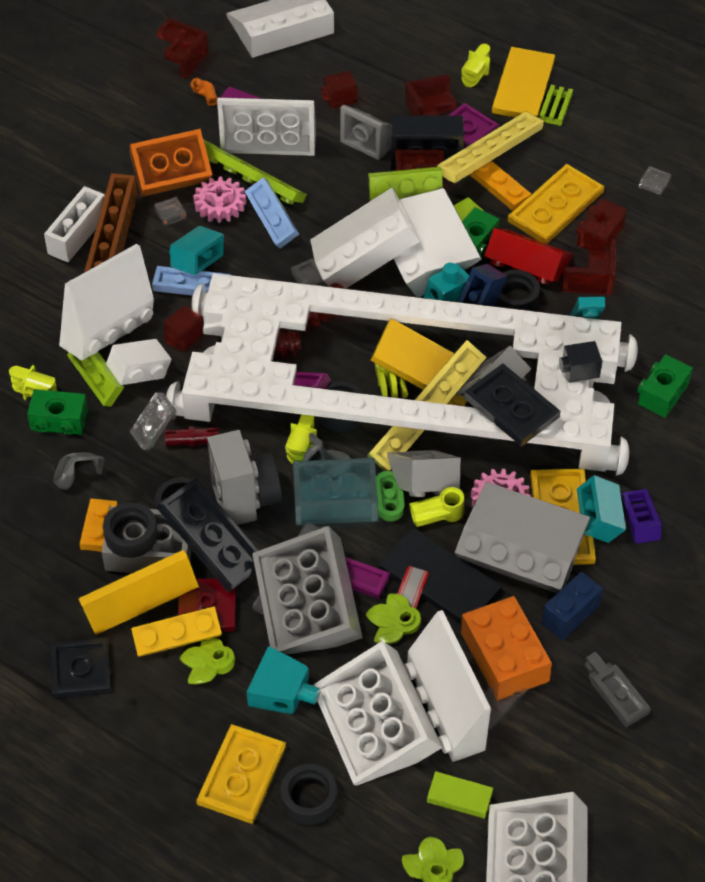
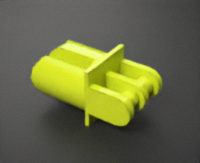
[461,44,490,87]
[375,363,408,399]
[9,365,57,401]
[285,414,317,466]

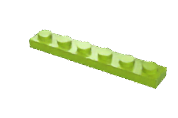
[203,139,307,204]

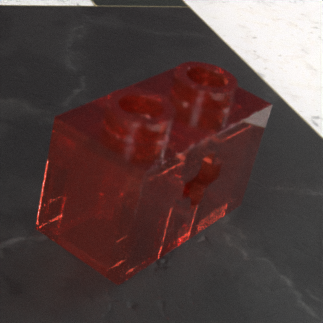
[576,198,627,256]

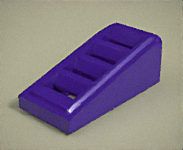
[621,489,662,544]

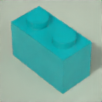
[169,226,224,276]
[577,475,626,543]

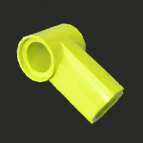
[409,487,464,527]

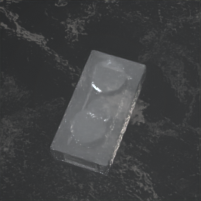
[130,392,177,450]

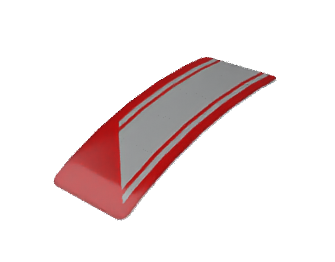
[398,566,429,620]

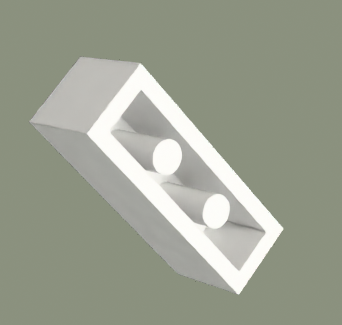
[44,186,105,262]

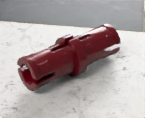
[165,426,219,448]

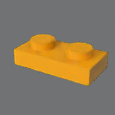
[80,498,118,552]

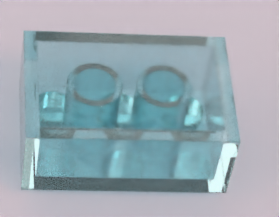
[293,458,378,525]

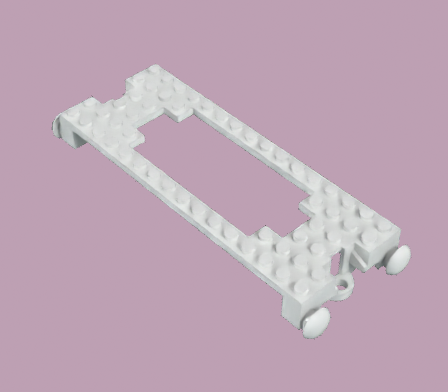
[165,273,638,476]

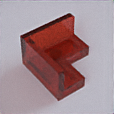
[157,18,209,79]
[405,74,457,116]
[395,150,444,171]
[562,239,616,295]

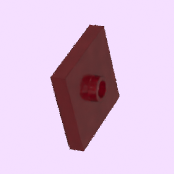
[178,579,236,632]

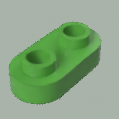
[375,471,404,522]

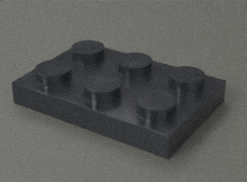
[464,363,561,447]

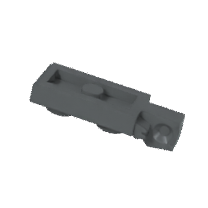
[584,652,651,727]

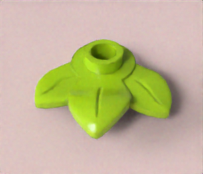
[366,594,422,644]
[180,637,235,684]
[402,837,464,882]

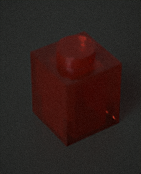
[321,71,357,109]
[163,305,204,351]

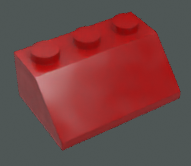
[484,228,573,285]

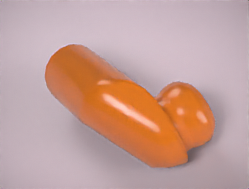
[190,78,218,106]

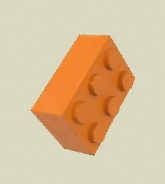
[129,129,212,197]
[461,596,552,701]

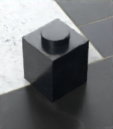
[559,341,603,383]

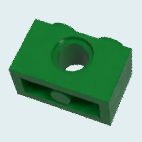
[462,207,500,266]
[637,354,693,418]
[27,389,88,435]

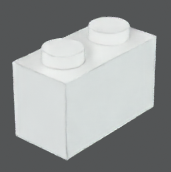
[106,339,171,385]

